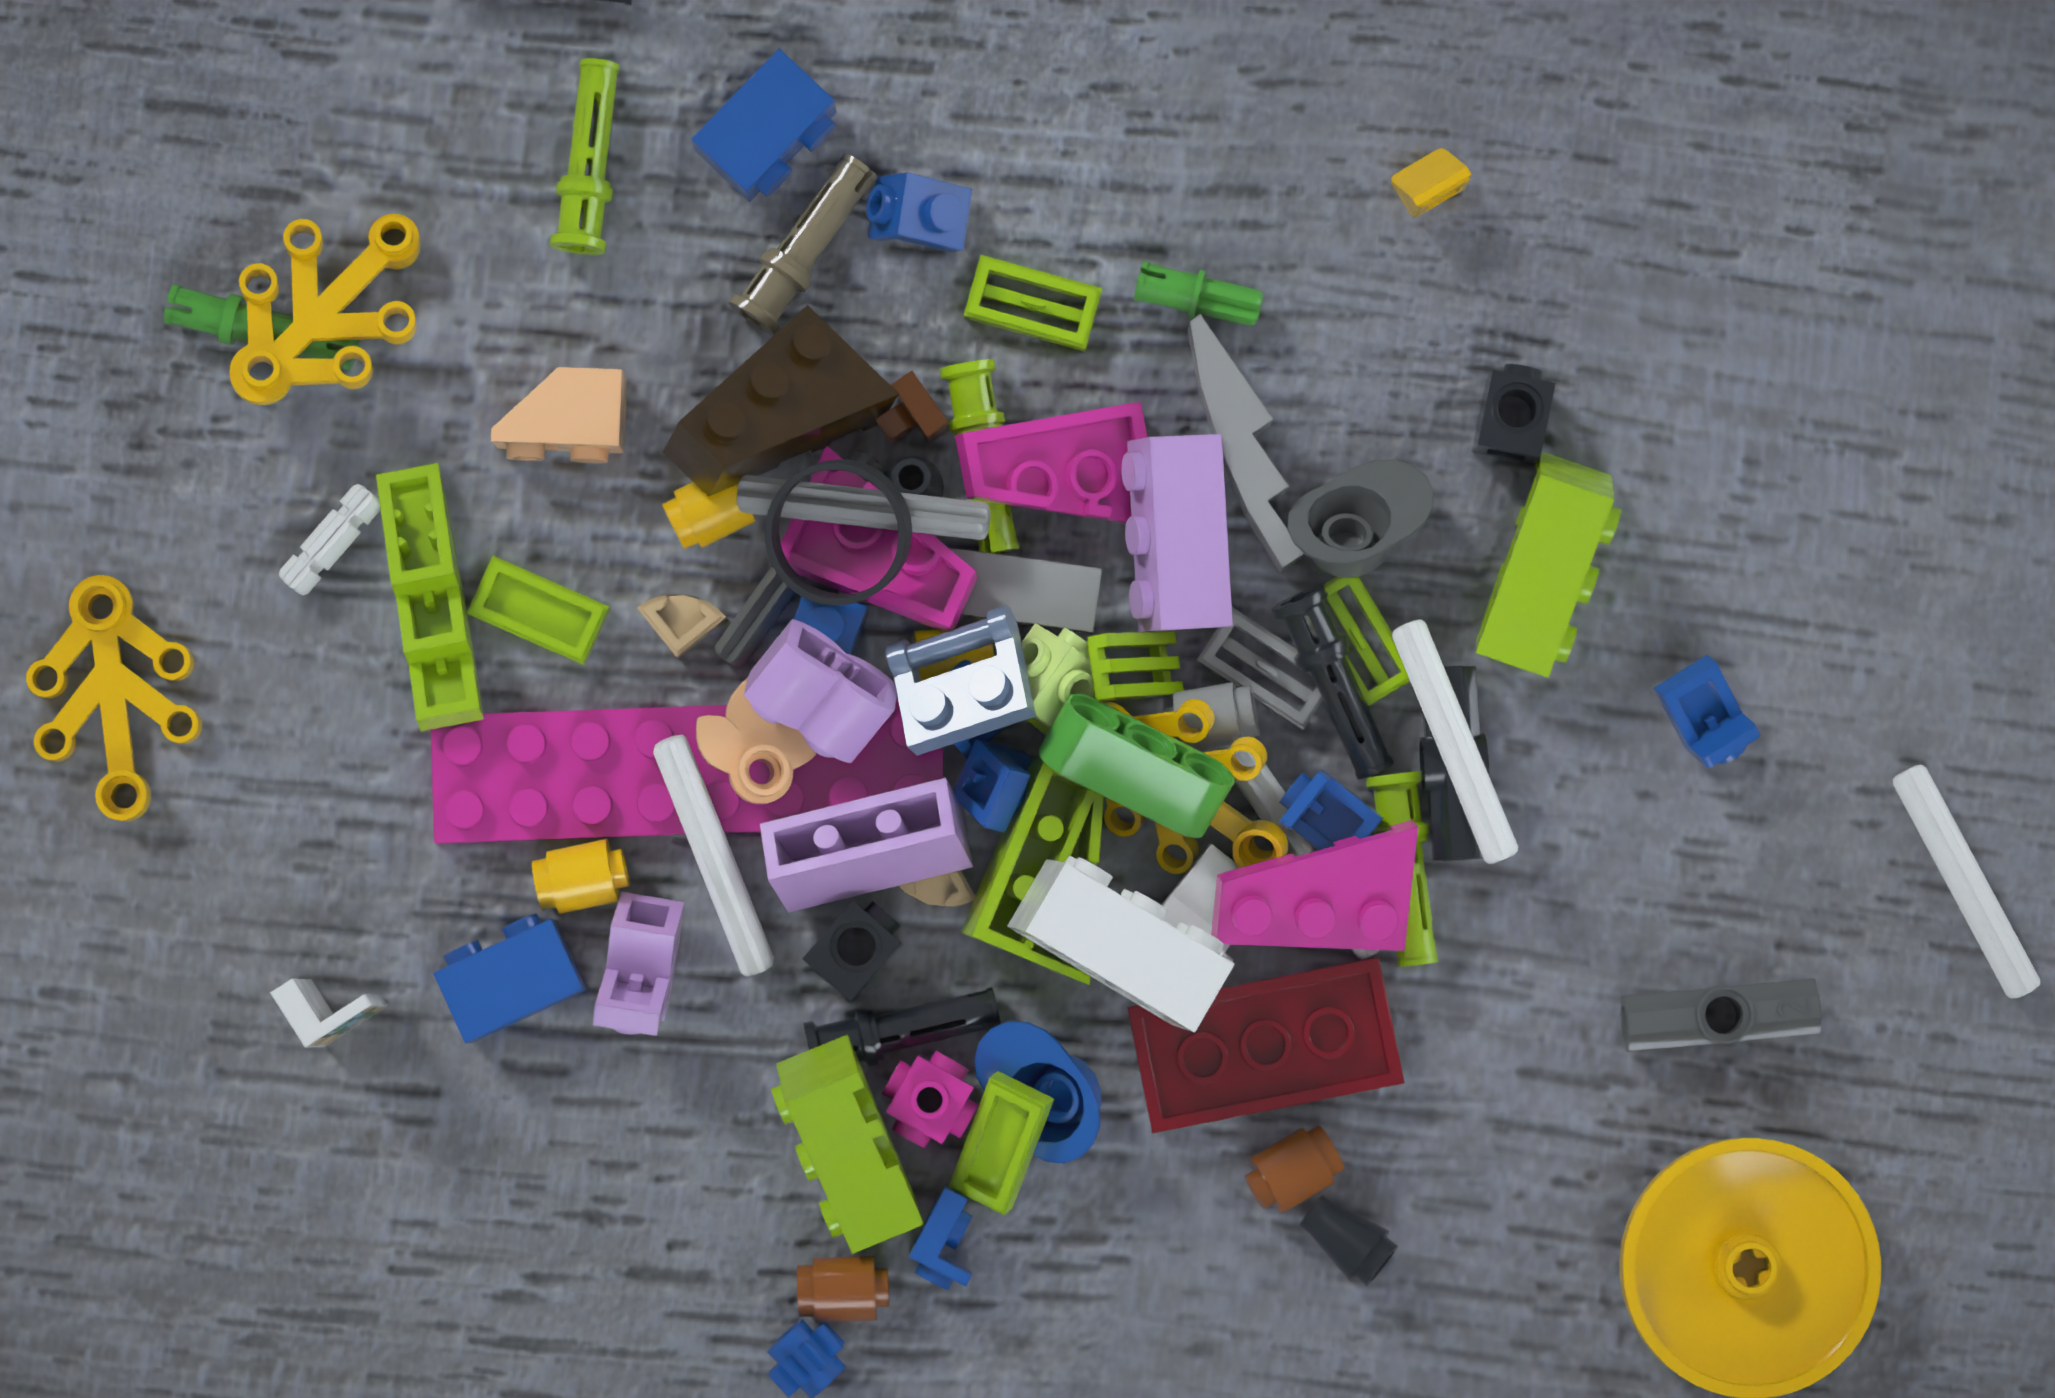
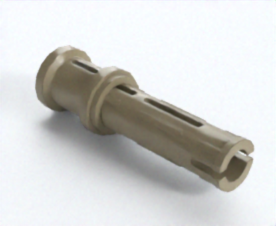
[728,153,877,336]

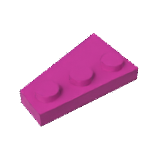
[955,401,1147,524]
[781,446,978,632]
[1211,820,1418,951]

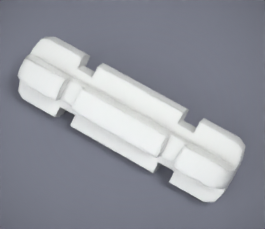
[279,484,381,595]

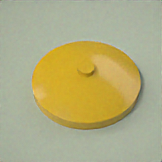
[1619,1138,1881,1398]

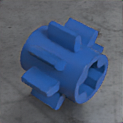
[767,1319,846,1398]

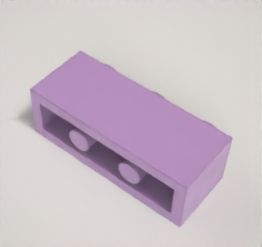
[1121,434,1233,632]
[760,778,973,913]

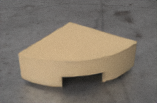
[637,595,727,658]
[899,870,975,907]

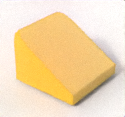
[1391,148,1472,218]

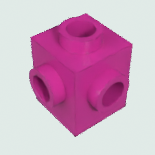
[882,1051,979,1148]

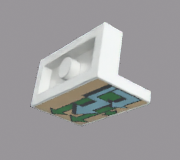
[270,978,388,1048]

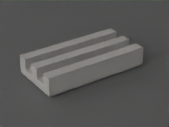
[1196,607,1336,731]

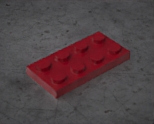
[1127,957,1405,1134]

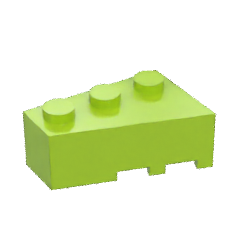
[1476,451,1622,678]
[960,756,1104,985]
[771,1034,924,1254]

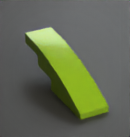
[376,463,484,732]

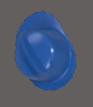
[974,1021,1101,1164]

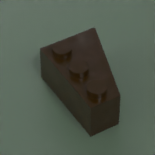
[663,305,899,497]

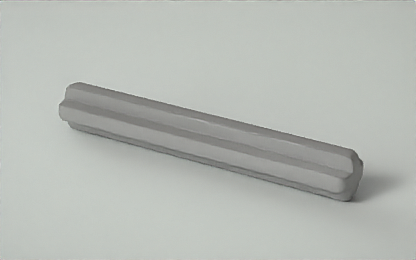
[737,475,991,540]

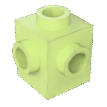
[1021,623,1110,728]

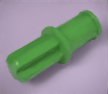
[1134,261,1263,326]

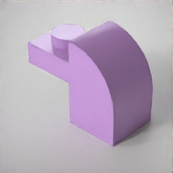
[593,892,684,1036]

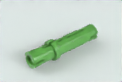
[164,284,360,371]

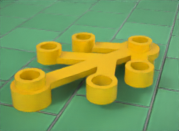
[229,214,421,405]
[26,575,202,822]
[1101,699,1288,874]

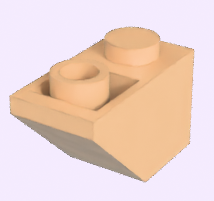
[491,367,627,463]

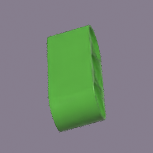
[1039,694,1235,838]

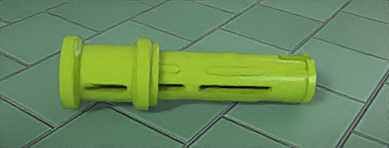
[549,58,620,255]
[939,359,1019,554]
[1365,770,1439,967]

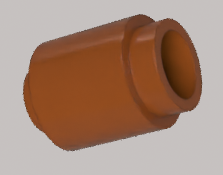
[1244,1125,1345,1214]
[797,1256,889,1323]

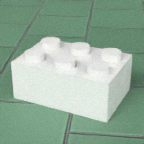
[1007,856,1235,1032]

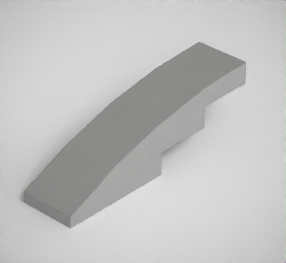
[1188,314,1304,573]
[838,548,1102,634]

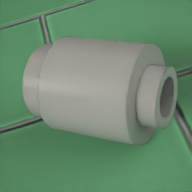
[1163,682,1260,752]

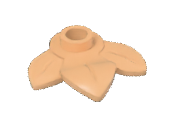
[696,677,816,804]

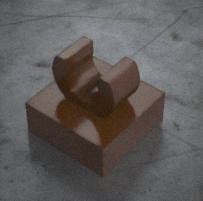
[876,371,949,446]

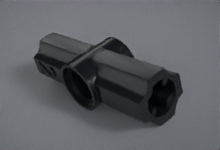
[1419,666,1489,861]

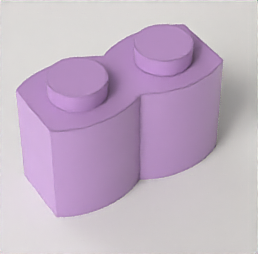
[744,619,897,763]

